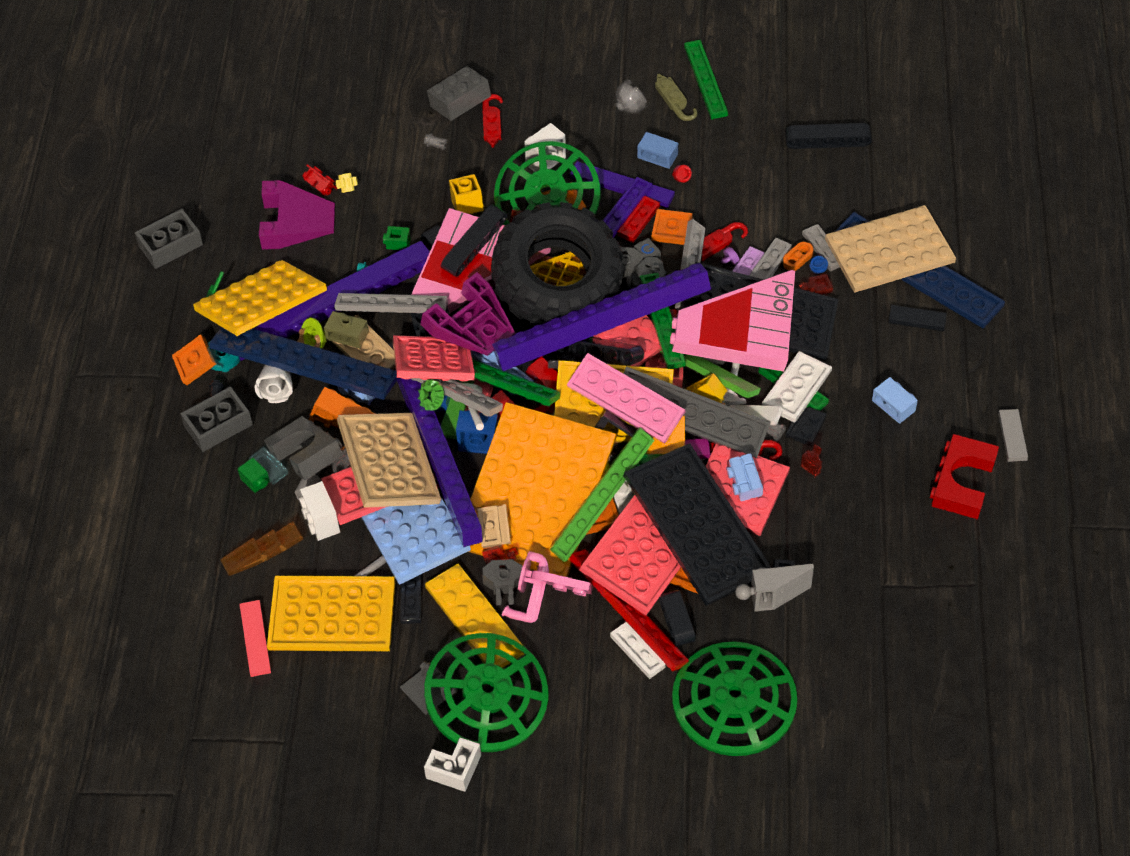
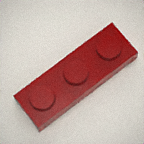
[617,196,660,243]

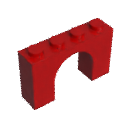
[492,356,558,423]
[930,434,999,519]

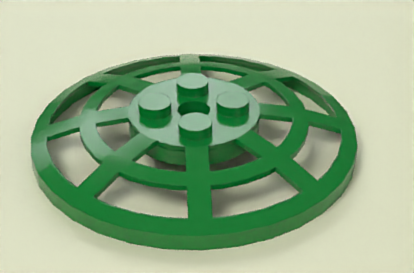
[494,141,601,225]
[424,633,548,752]
[672,642,797,756]

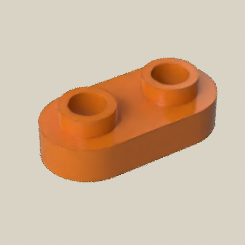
[783,242,813,271]

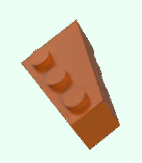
[308,387,375,428]

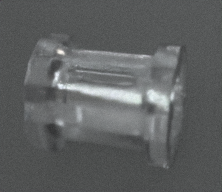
[767,424,786,441]

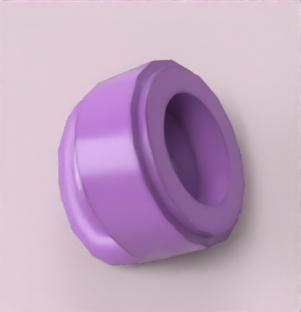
[721,247,740,265]

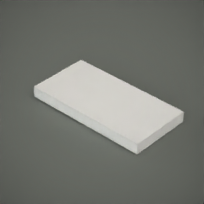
[762,351,832,423]

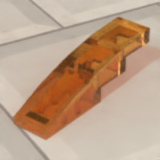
[220,521,304,576]

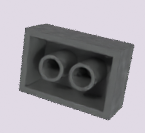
[427,66,491,121]
[135,209,203,269]
[180,387,253,452]

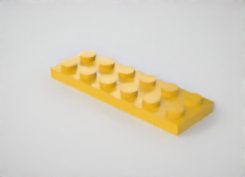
[425,564,524,668]

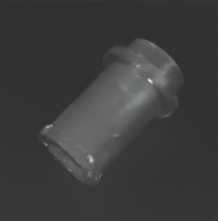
[424,133,447,150]

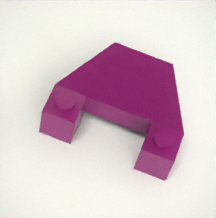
[259,180,335,250]
[420,272,515,356]

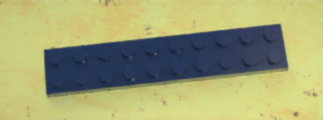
[835,212,1005,329]
[210,327,398,400]

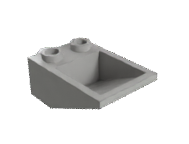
[735,564,814,612]

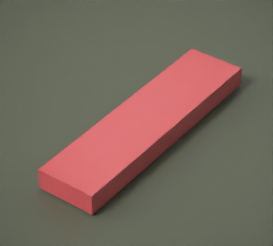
[240,600,271,677]

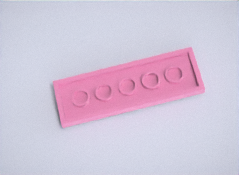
[567,353,686,444]

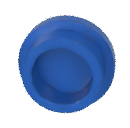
[810,256,828,274]

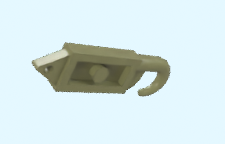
[655,74,697,121]

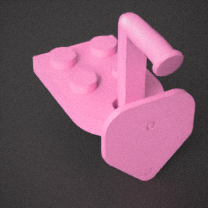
[502,551,593,623]

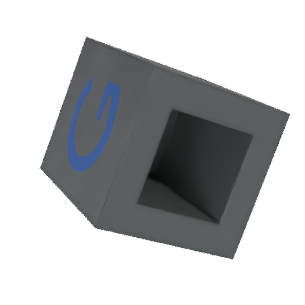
[634,238,661,267]

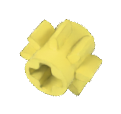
[335,173,358,193]

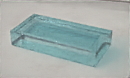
[249,447,288,485]

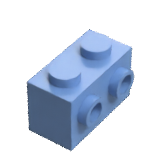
[637,132,678,169]

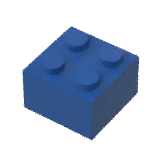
[456,410,498,454]

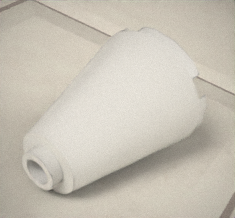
[255,365,293,403]

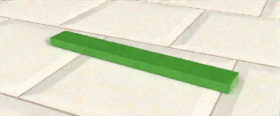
[549,428,655,562]

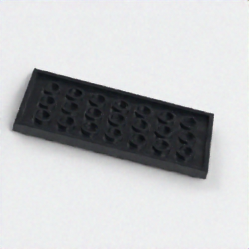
[684,262,839,361]
[623,443,771,606]

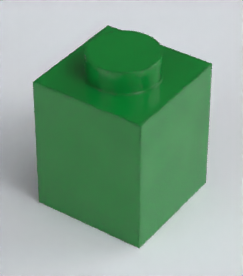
[238,458,270,493]

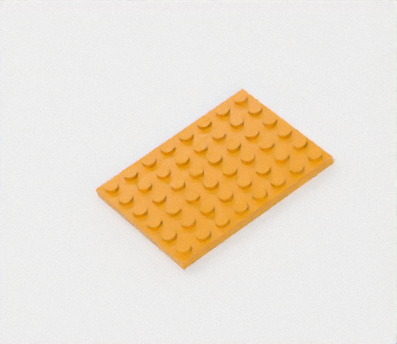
[468,402,617,577]

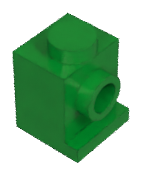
[383,226,411,250]

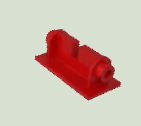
[303,164,337,195]

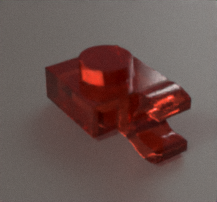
[799,274,833,295]
[801,444,822,477]
[482,545,519,567]

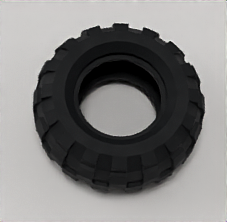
[491,202,624,326]

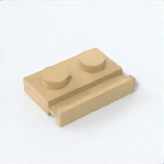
[477,504,511,548]

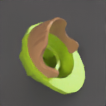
[297,318,327,349]

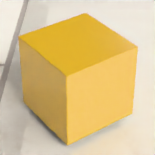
[449,174,484,214]

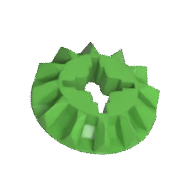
[417,380,444,411]

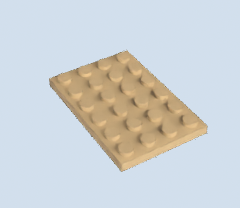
[825,205,956,293]
[337,413,441,508]

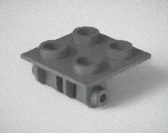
[400,661,458,715]

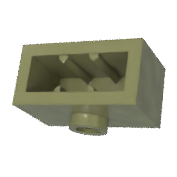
[324,311,369,349]

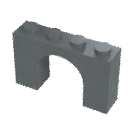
[264,416,343,480]

